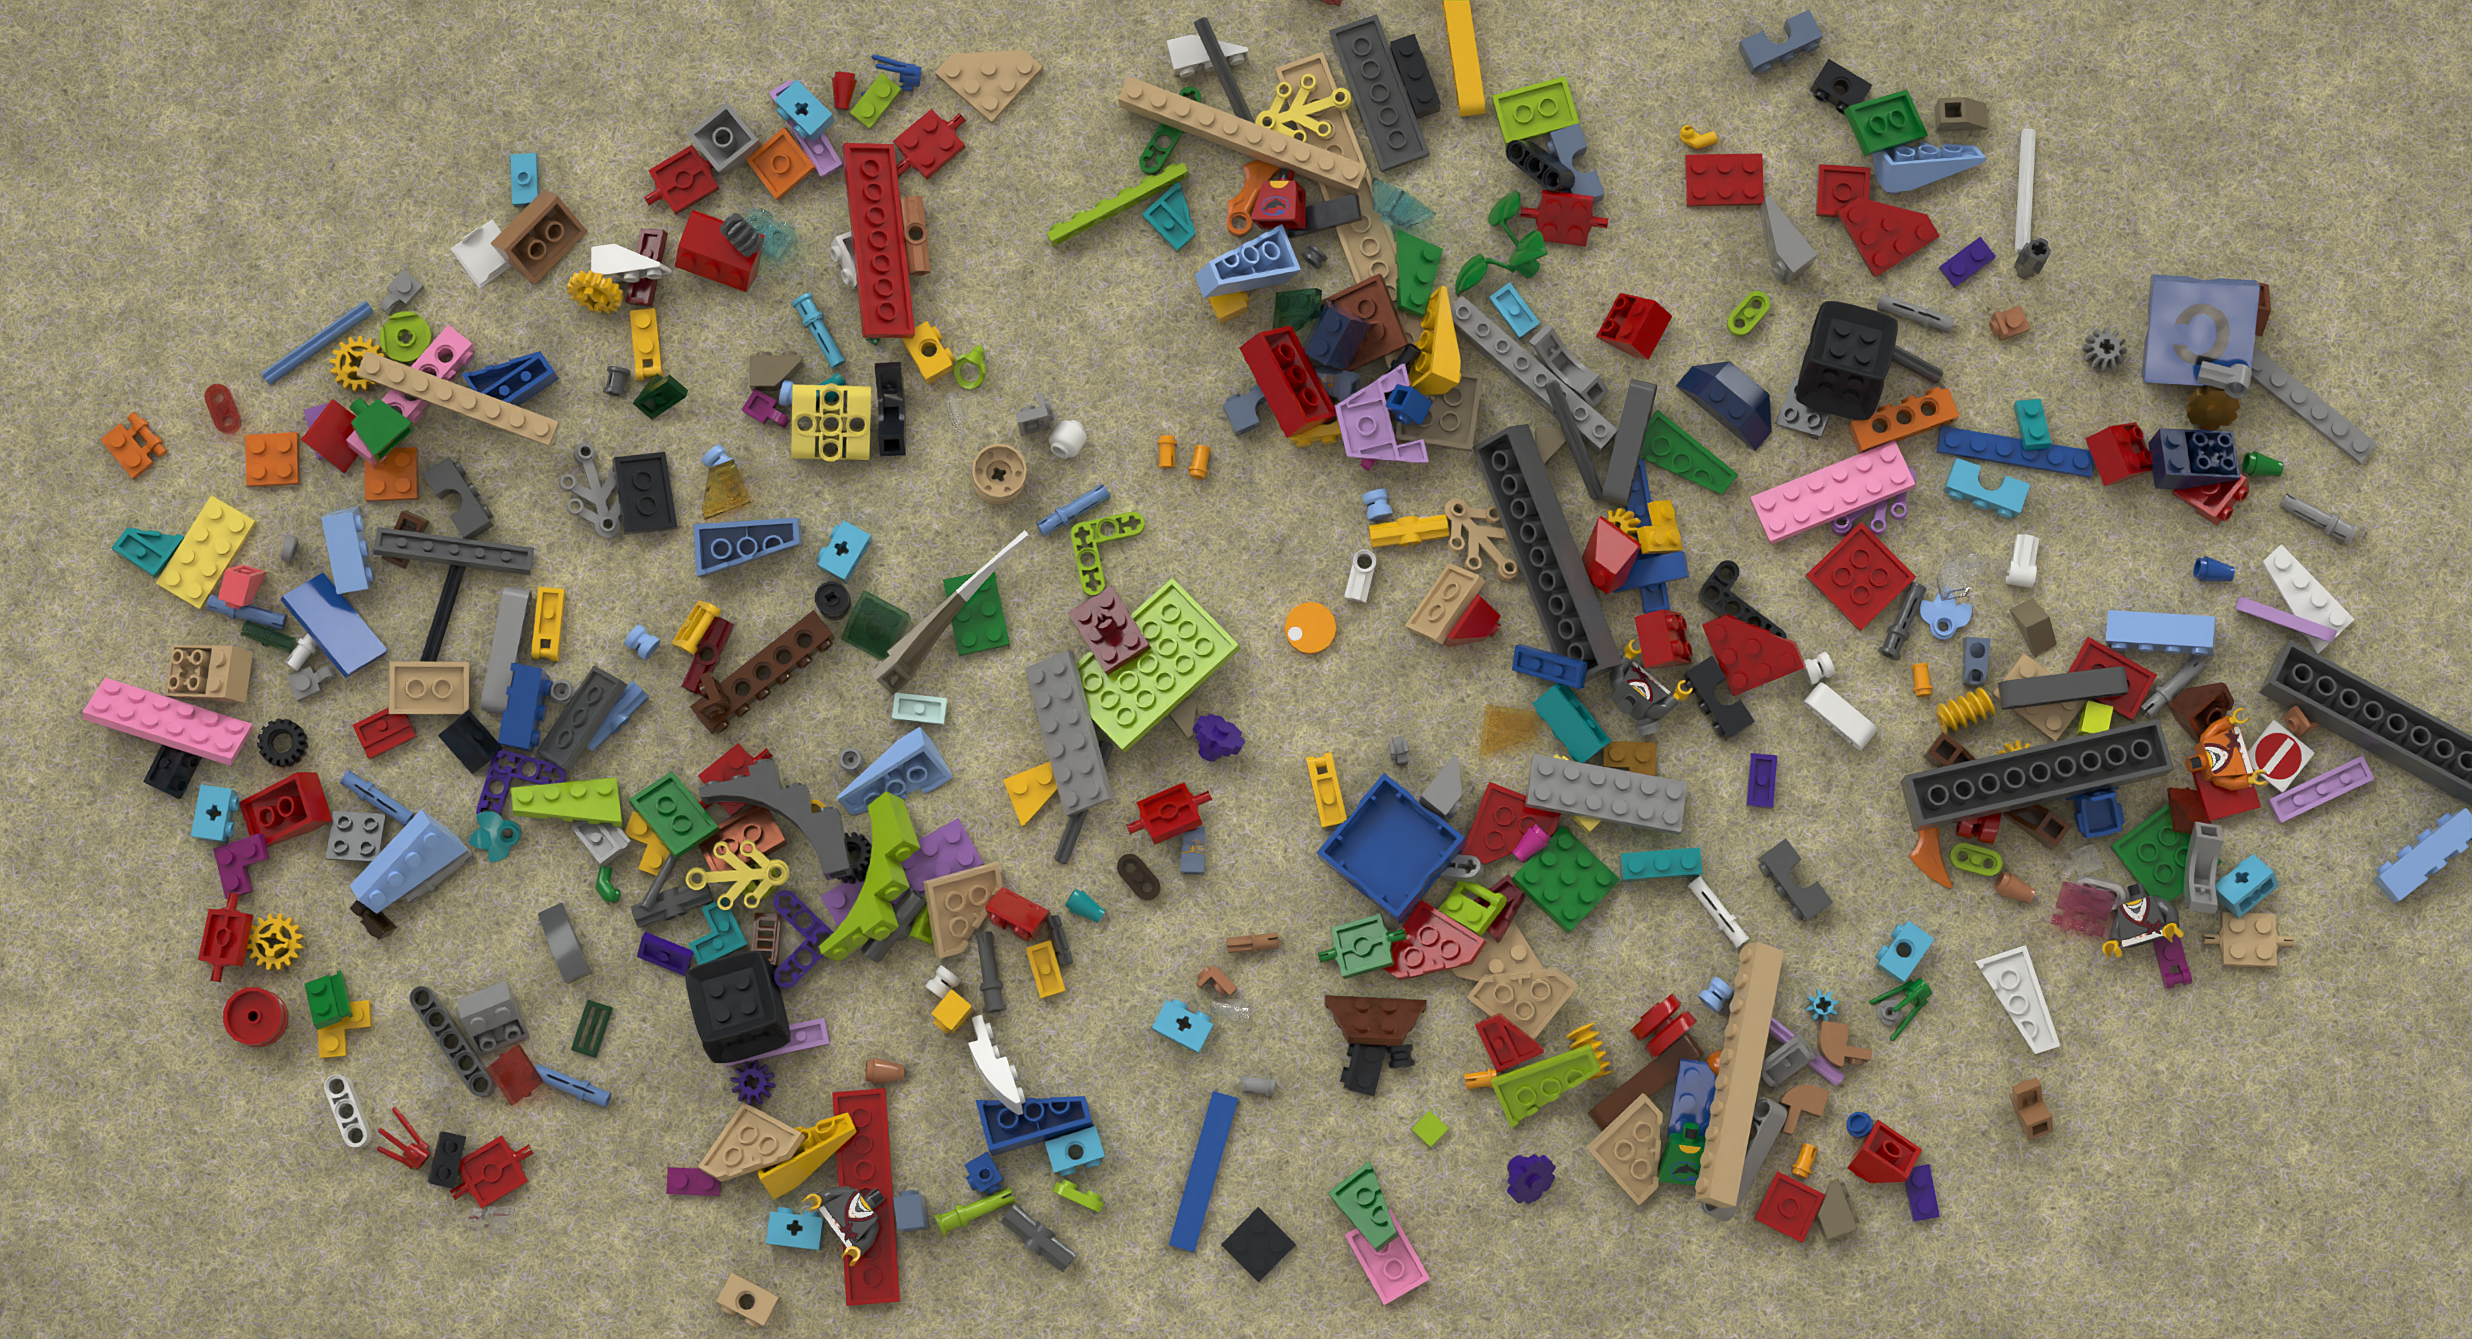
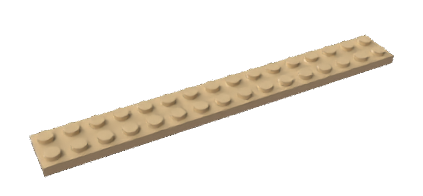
[1275,51,1424,405]

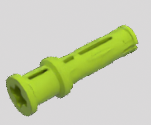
[934,1187,1015,1236]

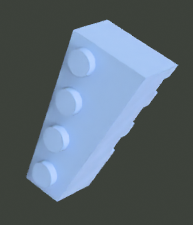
[1194,224,1301,298]
[2106,610,2216,656]
[2373,808,2472,904]
[350,809,467,913]

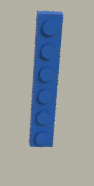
[1936,426,2094,478]

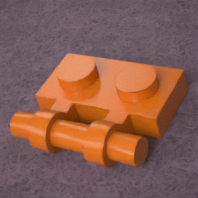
[100,412,167,479]

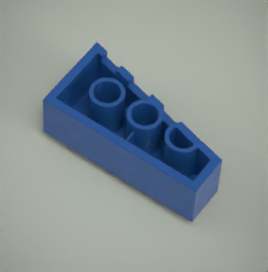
[976,1096,1094,1156]

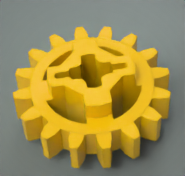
[567,270,624,314]
[329,336,387,393]
[247,913,305,971]

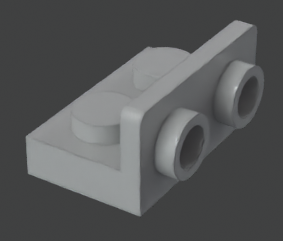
[1015,392,1054,436]

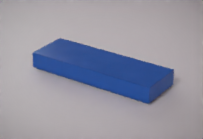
[1613,551,1689,593]
[1512,644,1587,689]

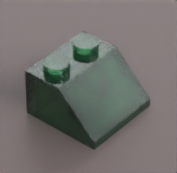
[841,590,912,661]

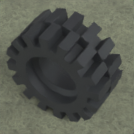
[257,718,308,768]
[837,832,872,884]

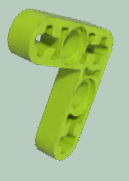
[1071,512,1145,597]

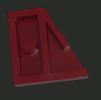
[1473,874,1526,943]

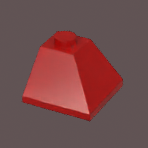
[1582,516,1642,595]
[1444,594,1501,647]
[1847,1120,1922,1183]

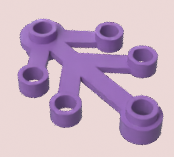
[1831,467,1917,536]

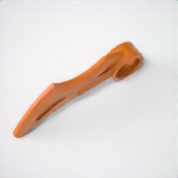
[1227,159,1282,238]
[1909,827,1952,888]

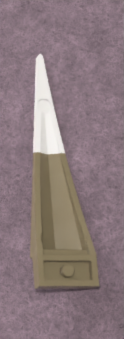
[870,530,1029,695]

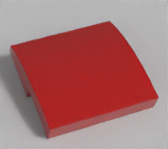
[301,399,358,473]
[2192,770,2261,822]

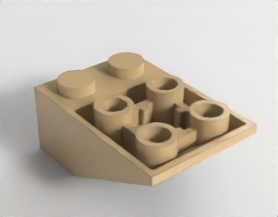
[165,645,253,703]

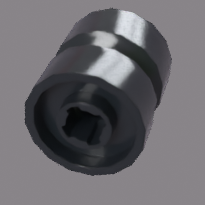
[815,581,851,620]

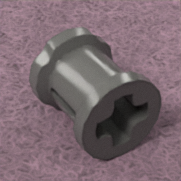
[603,366,630,397]

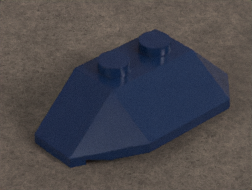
[1676,361,1772,451]

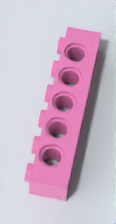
[346,325,475,466]

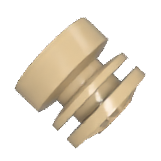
[971,443,1027,505]

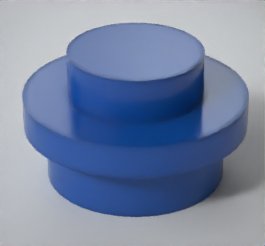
[1846,1112,1873,1138]

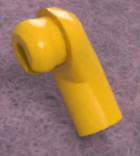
[1679,125,1718,149]

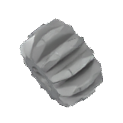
[2082,327,2127,372]

